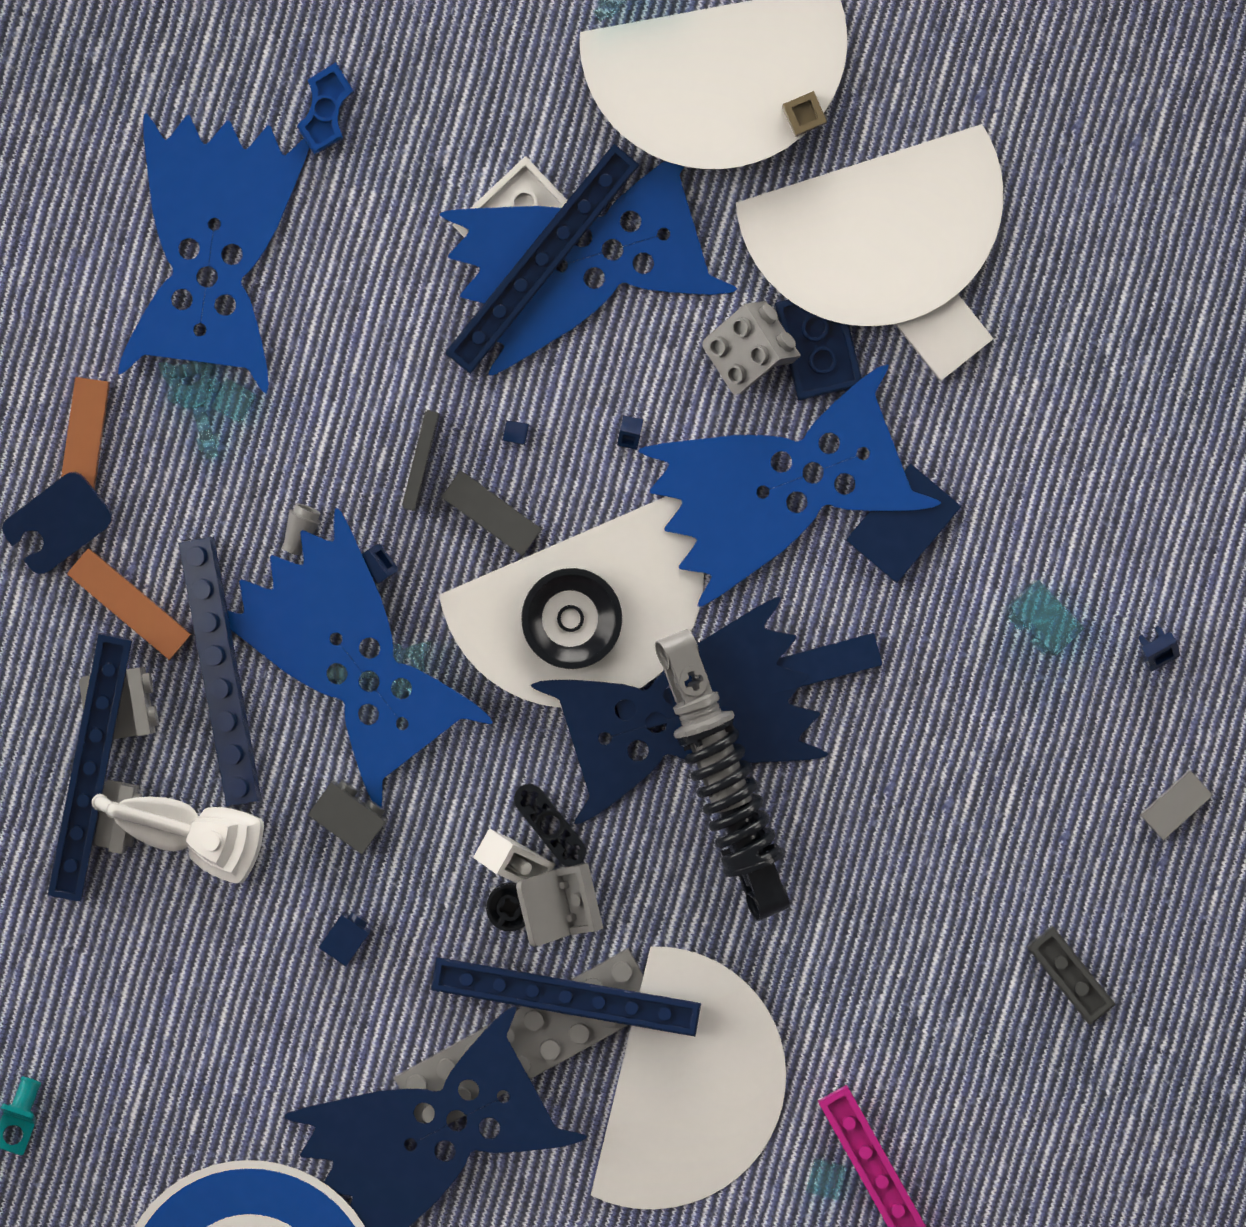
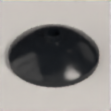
[521,568,622,669]

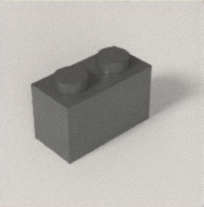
[308,780,388,854]

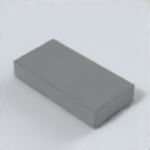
[1140,770,1213,840]

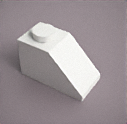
[473,828,556,883]

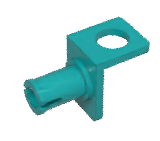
[0,1076,41,1156]

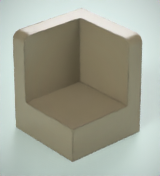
[782,91,827,137]

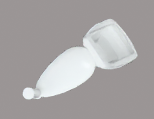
[92,794,264,883]

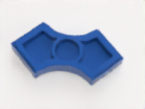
[297,62,354,156]

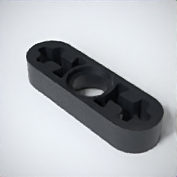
[514,783,586,867]

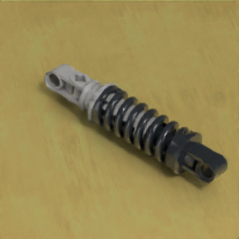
[655,629,790,921]

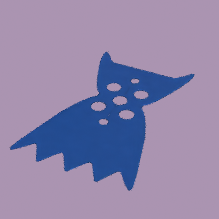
[118,113,309,394]
[439,161,737,376]
[638,364,941,607]
[227,508,493,808]

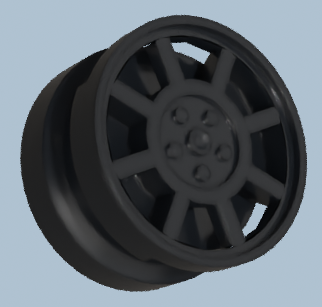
[486,882,525,932]

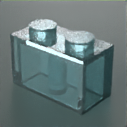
[1006,580,1085,656]

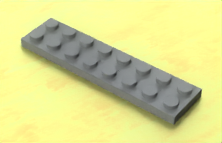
[394,948,644,1125]

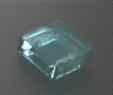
[211,378,257,424]
[805,1158,847,1200]

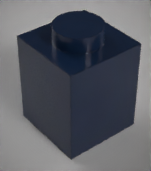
[318,911,371,967]

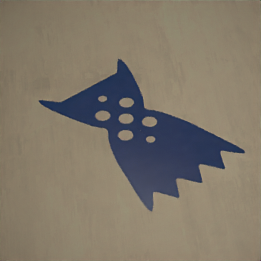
[531,597,828,824]
[283,1006,587,1227]

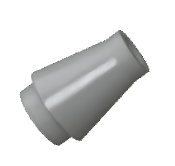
[282,503,321,555]

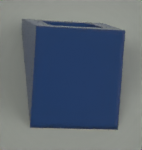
[617,415,644,450]
[502,420,529,445]

